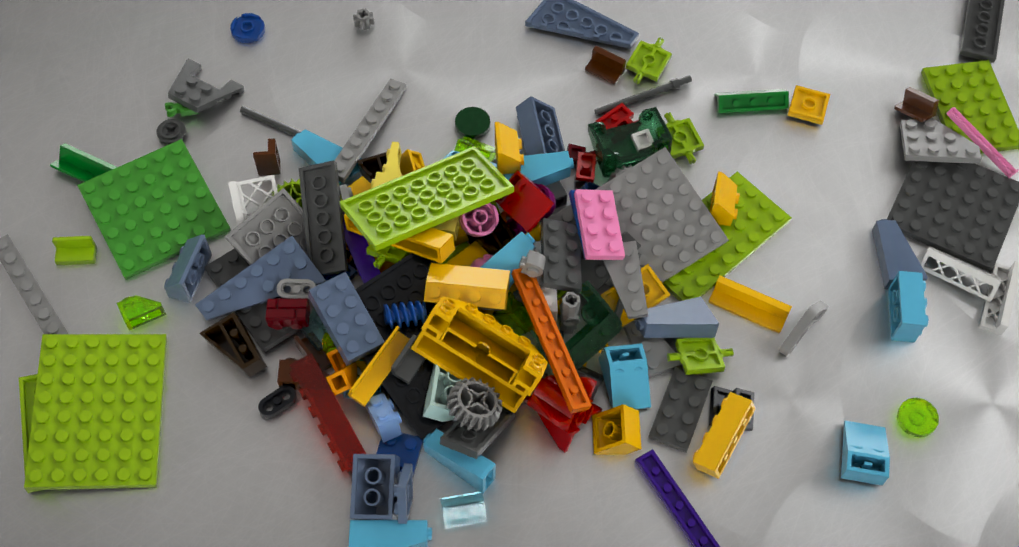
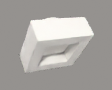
[631,129,655,152]

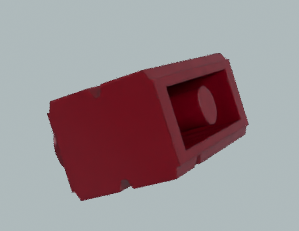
[265,298,310,330]

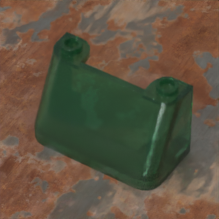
[588,107,672,178]

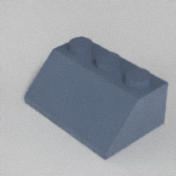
[164,235,212,303]
[350,454,400,520]

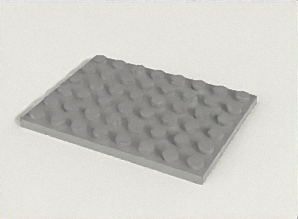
[539,147,729,322]

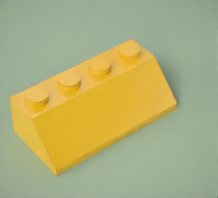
[424,263,510,311]

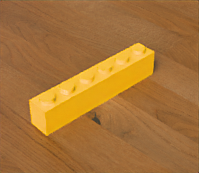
[344,214,455,264]

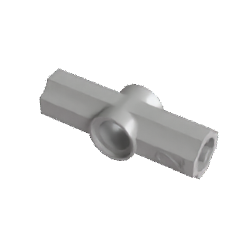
[559,292,580,334]

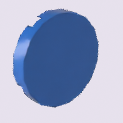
[230,13,265,43]

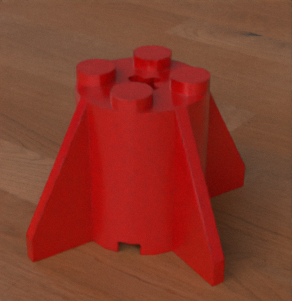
[527,375,602,452]

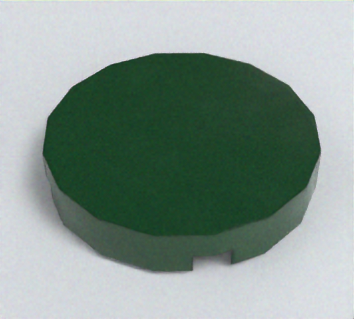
[455,107,490,139]

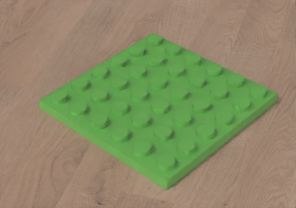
[77,139,231,280]

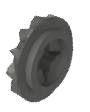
[156,119,186,145]

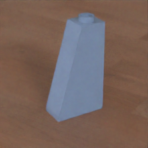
[872,219,928,289]
[635,297,719,338]

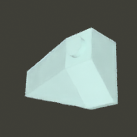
[423,364,461,422]

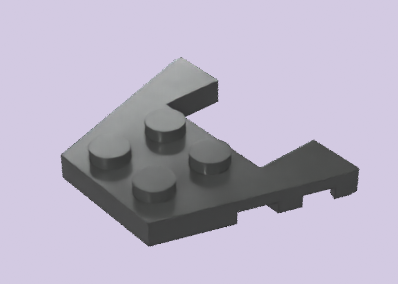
[168,58,244,113]

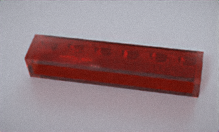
[289,353,366,475]

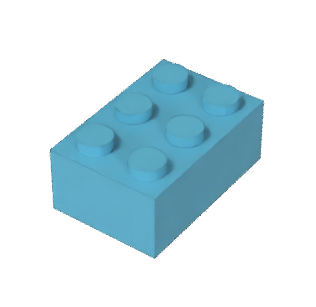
[888,271,929,342]

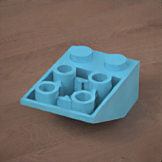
[598,343,651,410]
[841,421,890,486]

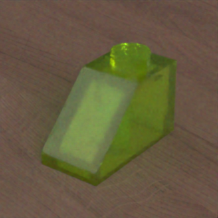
[117,295,166,331]

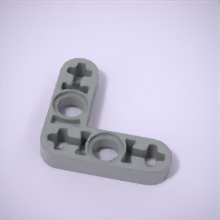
[779,301,829,357]

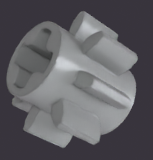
[353,9,374,30]

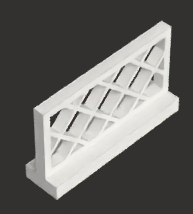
[228,175,278,226]

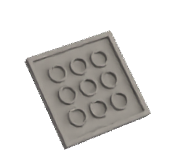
[225,188,307,265]

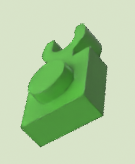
[165,102,199,117]

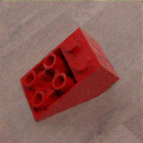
[495,170,554,233]

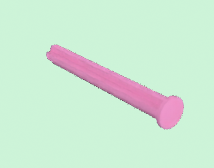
[946,107,1019,178]

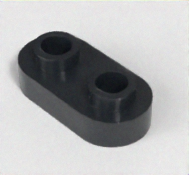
[258,385,297,419]

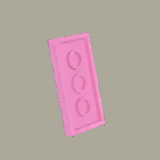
[574,189,625,260]

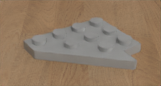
[900,118,982,164]

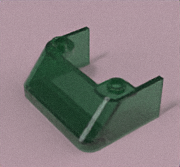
[522,280,622,370]

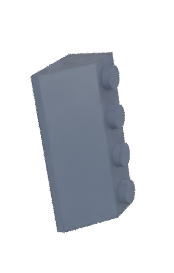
[516,96,565,155]

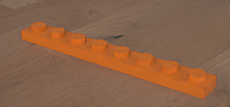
[511,268,592,414]

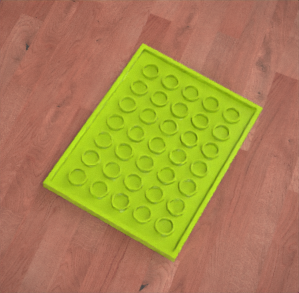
[24,334,167,490]

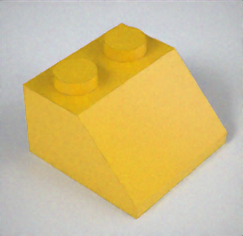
[495,122,524,174]
[710,171,740,226]
[592,404,641,455]

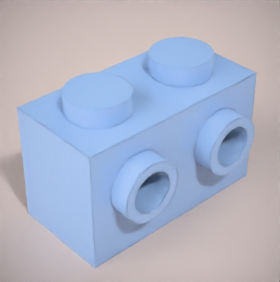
[366,392,402,443]

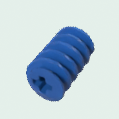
[383,300,427,329]

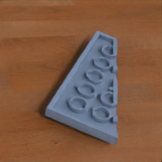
[525,0,639,49]
[195,236,326,321]

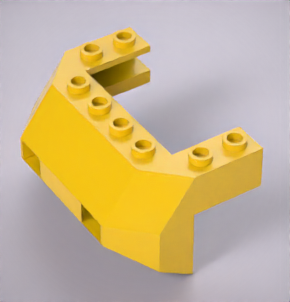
[411,296,548,414]

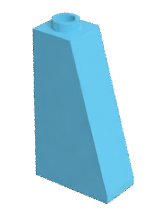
[291,129,362,185]
[503,151,574,186]
[480,231,536,289]
[423,428,496,494]
[349,520,432,547]

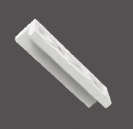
[920,246,1002,302]
[978,261,1019,335]

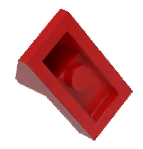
[574,152,596,183]

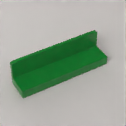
[714,89,789,113]
[50,143,117,182]

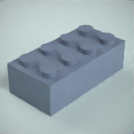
[308,272,385,366]

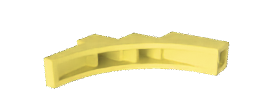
[371,142,460,241]

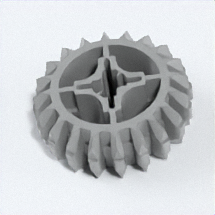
[446,377,502,432]

